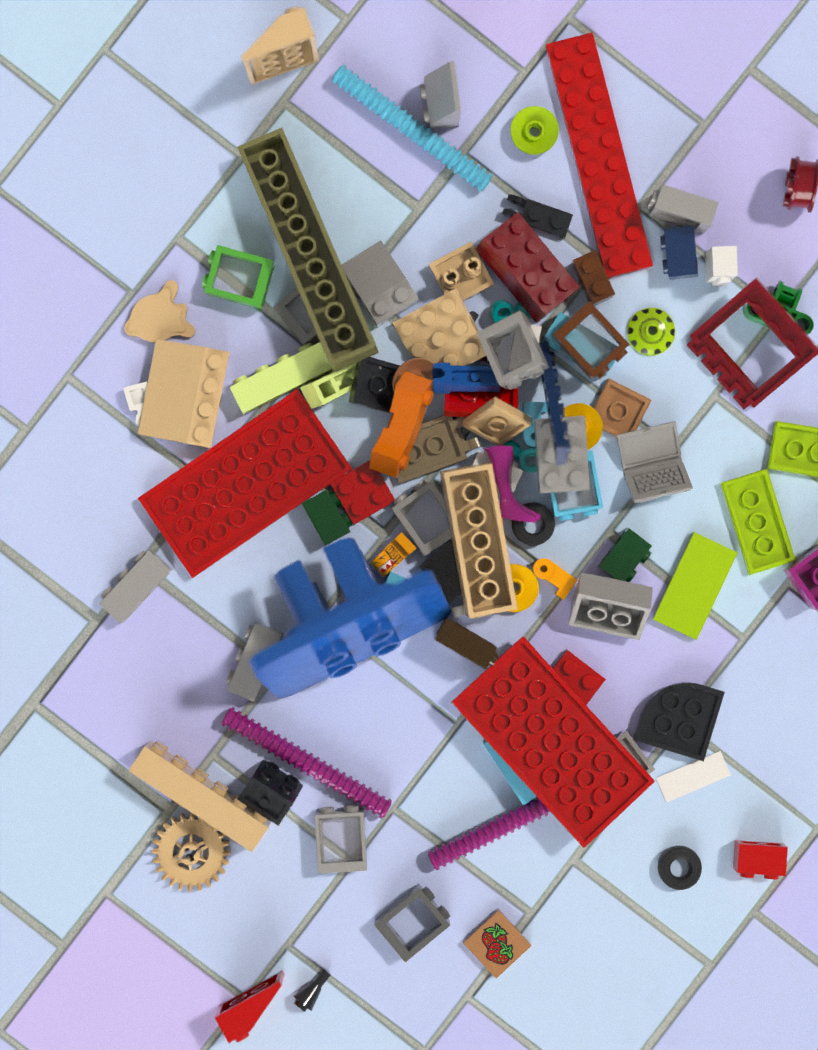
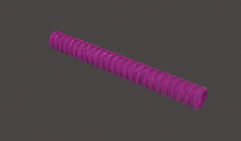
[221,707,392,819]
[427,797,550,870]

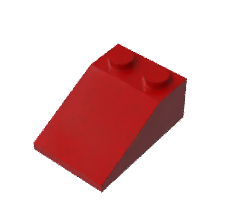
[214,970,285,1043]

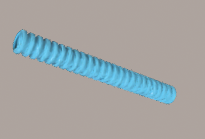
[332,65,493,192]

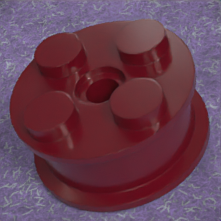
[782,156,818,213]

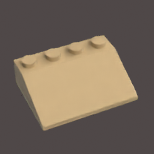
[241,7,319,85]
[138,339,230,448]

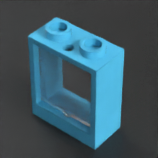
[549,451,603,521]

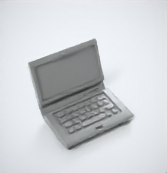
[617,421,693,503]

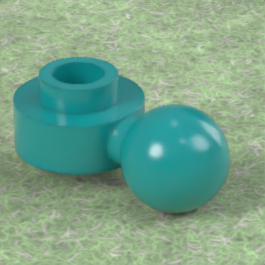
[489,300,531,323]
[503,441,537,473]

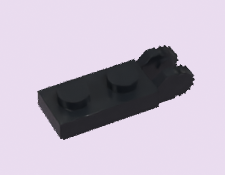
[502,194,573,239]

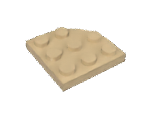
[393,288,486,366]

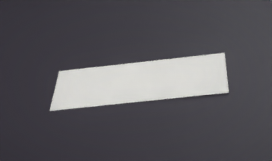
[656,751,731,803]

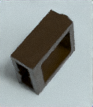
[434,617,499,669]

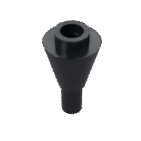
[293,969,331,1012]

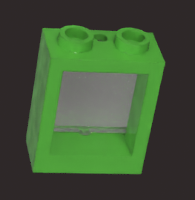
[202,245,275,310]

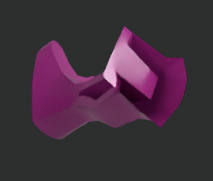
[482,445,541,523]

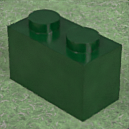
[302,489,353,546]
[597,528,652,582]

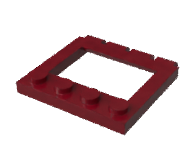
[687,277,818,410]

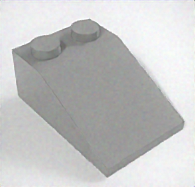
[420,61,461,130]
[342,241,419,327]

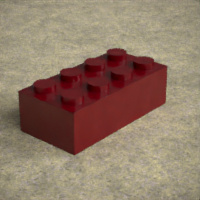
[475,212,580,323]

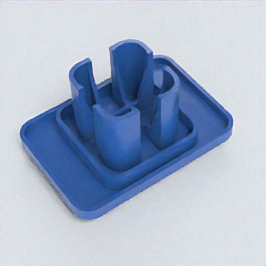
[249,538,451,698]

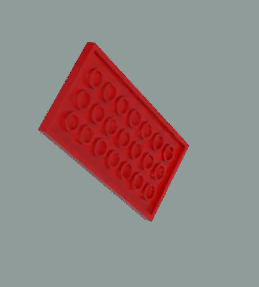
[138,389,352,578]
[451,636,655,848]

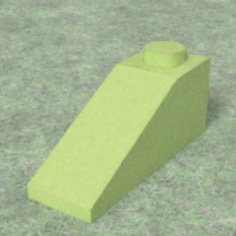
[300,356,371,409]

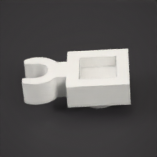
[124,382,147,426]

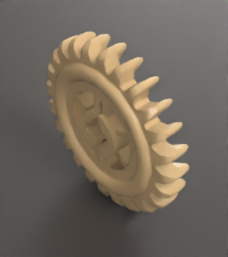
[151,813,231,892]

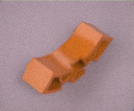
[370,371,434,478]

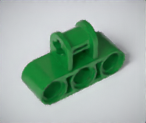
[742,280,814,334]

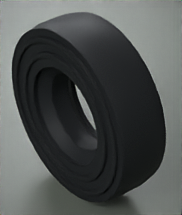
[511,502,555,546]
[658,845,702,890]

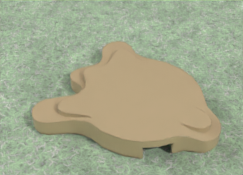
[124,280,196,343]

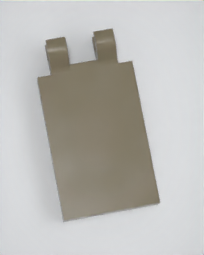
[397,416,481,484]

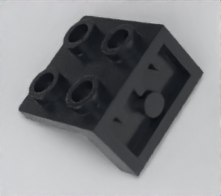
[238,759,303,826]

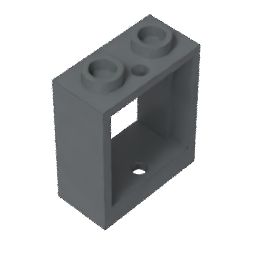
[374,884,451,963]

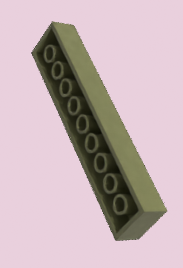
[237,127,379,372]

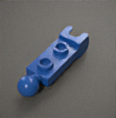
[432,363,513,394]

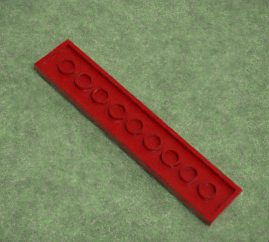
[545,32,653,278]

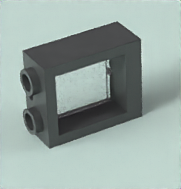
[273,288,318,345]

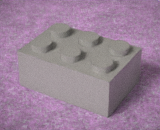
[534,416,590,494]
[568,572,653,640]

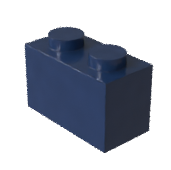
[660,225,699,280]

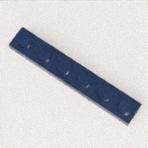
[539,342,571,465]

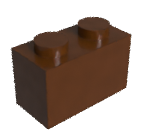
[571,250,615,306]

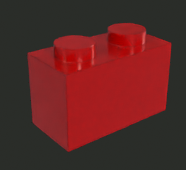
[733,840,788,880]

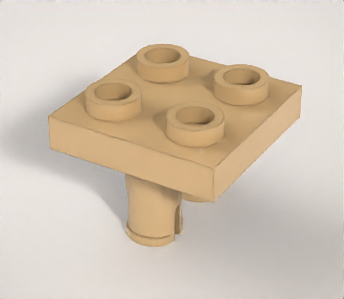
[429,241,494,301]

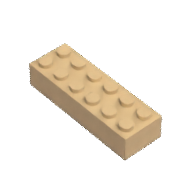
[440,462,518,618]
[129,741,271,852]

